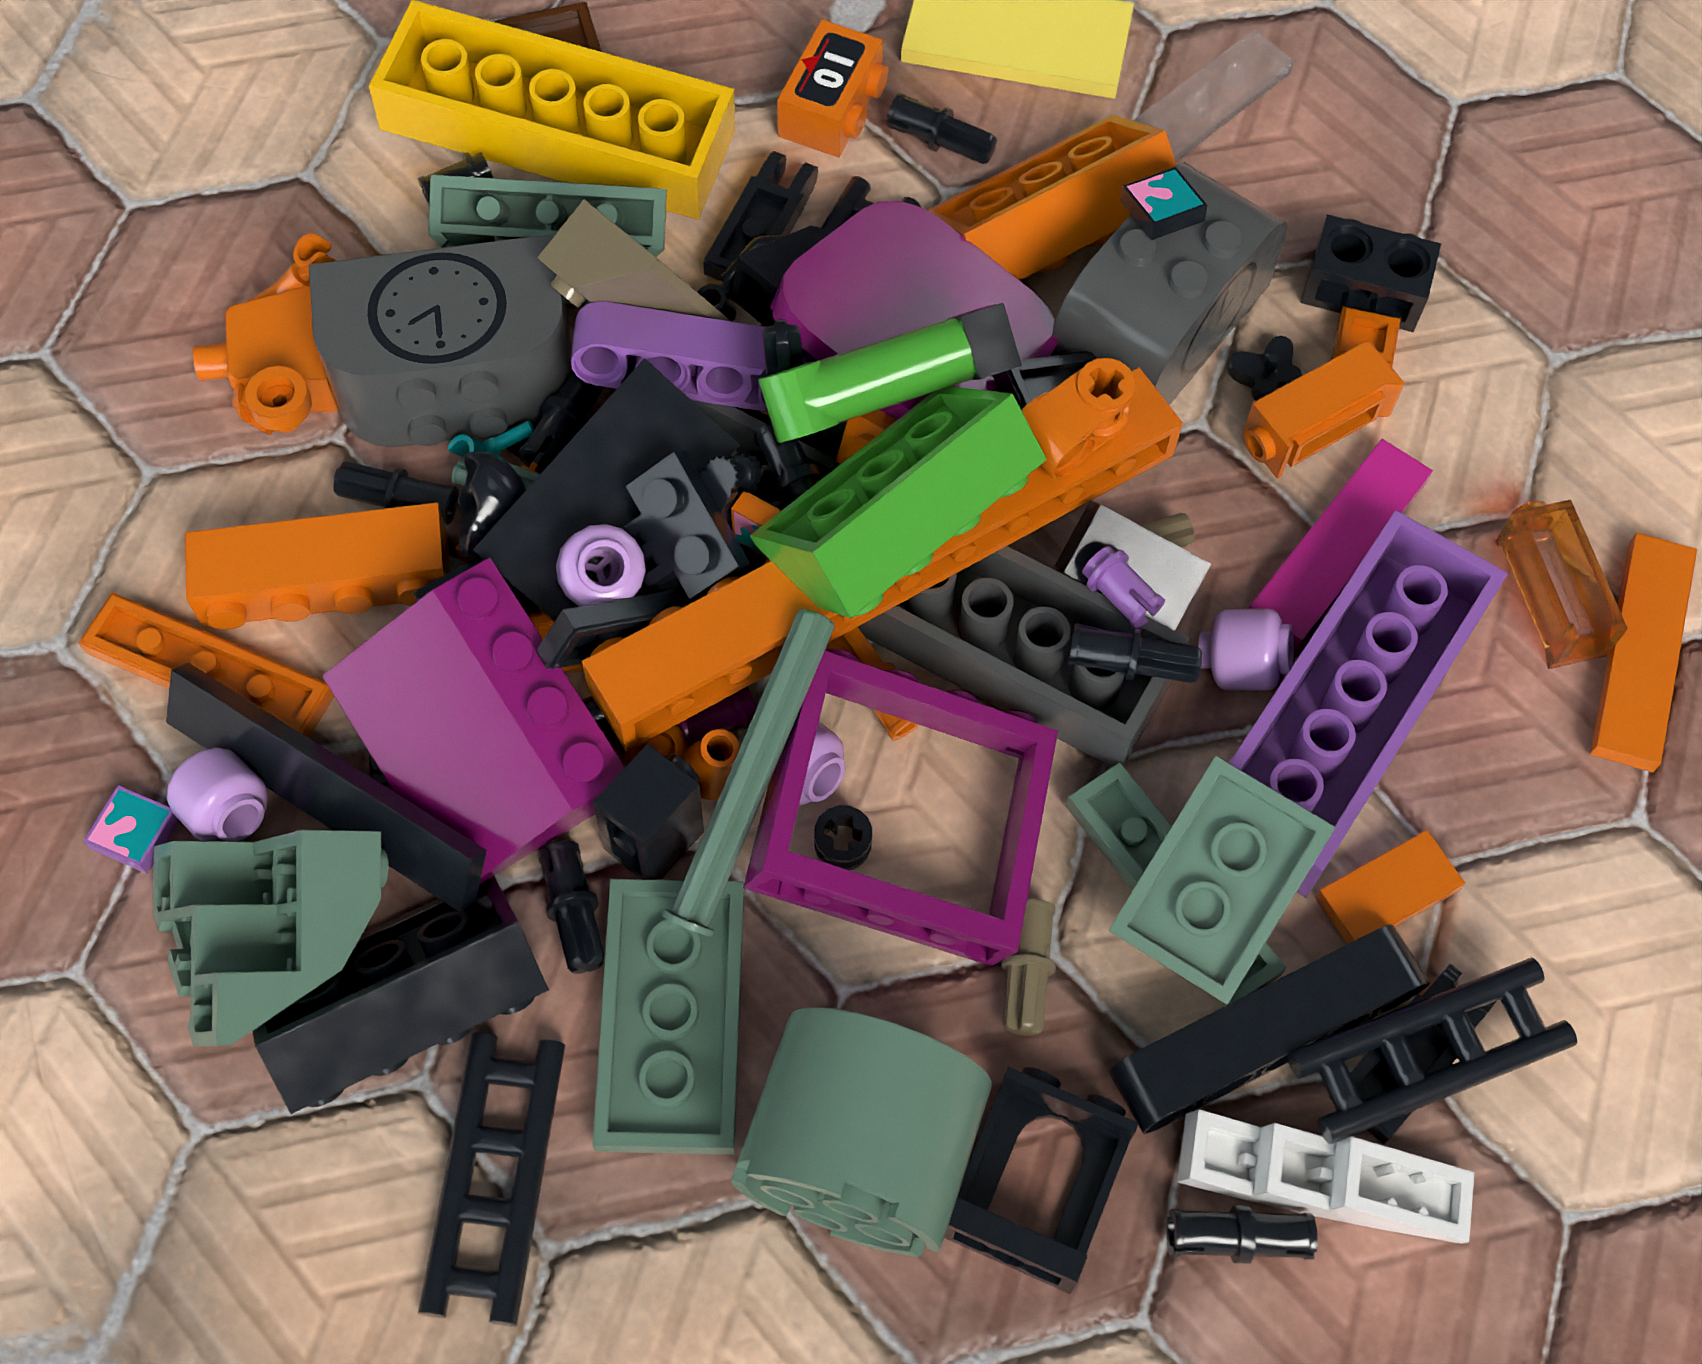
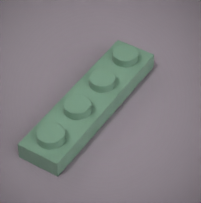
[1066,762,1287,1007]

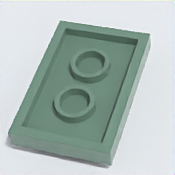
[1108,756,1336,1004]

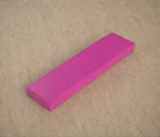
[1249,439,1433,650]

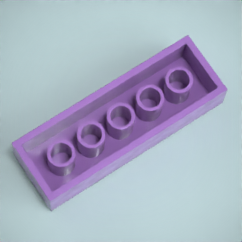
[1229,510,1508,898]

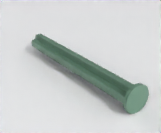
[662,609,834,937]

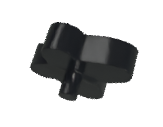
[1228,336,1302,401]

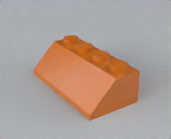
[927,115,1176,281]

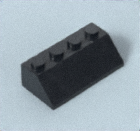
[252,876,549,1114]

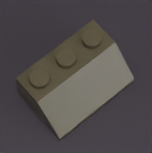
[537,199,731,322]

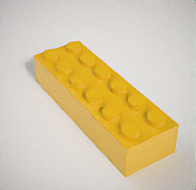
[369,0,735,220]

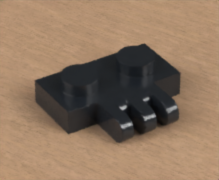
[621,451,750,599]

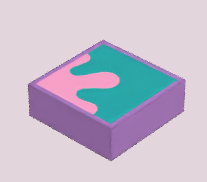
[83,785,179,874]

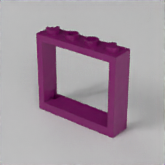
[743,649,1058,966]

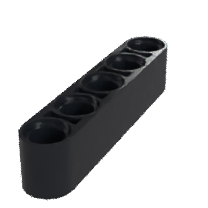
[1108,925,1430,1134]

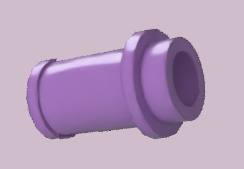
[1082,546,1165,628]

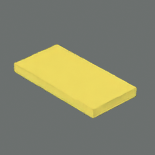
[901,0,1134,99]

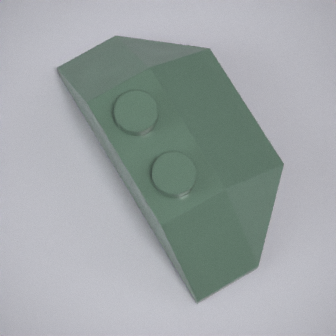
[429,175,667,305]

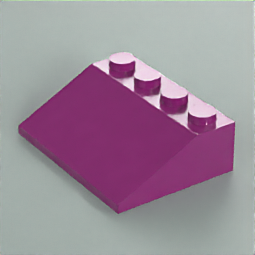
[322,558,625,884]

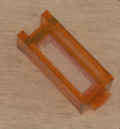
[1495,499,1628,669]

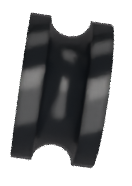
[814,805,872,870]

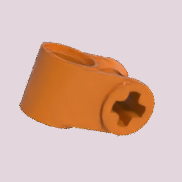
[1021,358,1136,479]

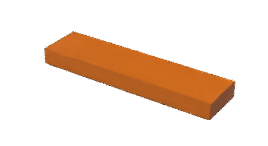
[1590,532,1697,773]
[78,592,334,738]

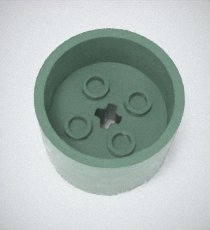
[731,1008,992,1257]

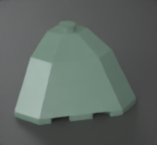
[153,830,389,1046]

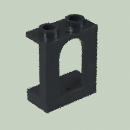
[945,1067,1139,1294]

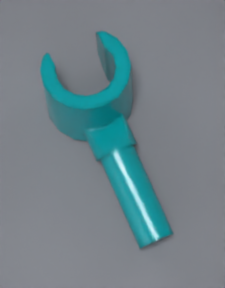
[448,420,535,467]

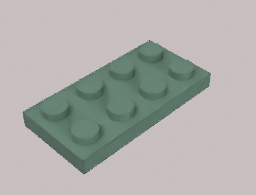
[593,879,745,1154]

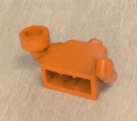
[193,233,339,435]

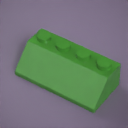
[750,386,1047,619]

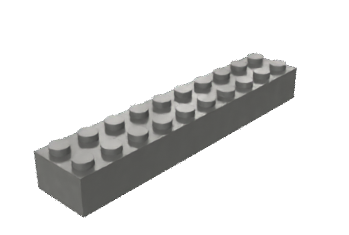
[692,400,1190,767]

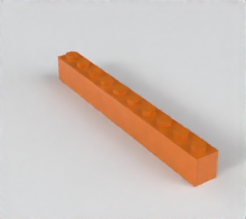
[582,367,1183,752]

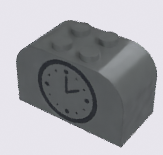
[1050,162,1287,405]
[309,234,573,447]

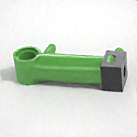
[758,303,1022,443]

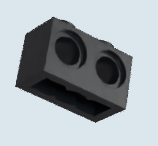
[1301,214,1441,332]

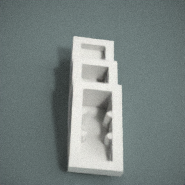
[1177,1109,1474,1243]

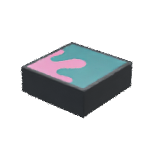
[1121,167,1208,240]

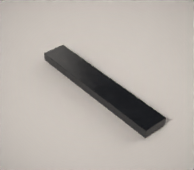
[166,663,487,913]

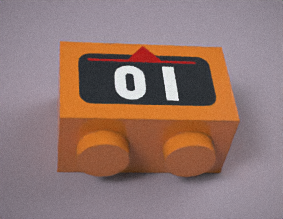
[777,19,889,158]

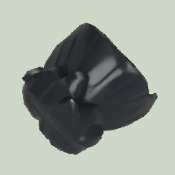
[458,452,527,557]

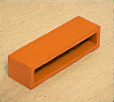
[185,502,451,629]

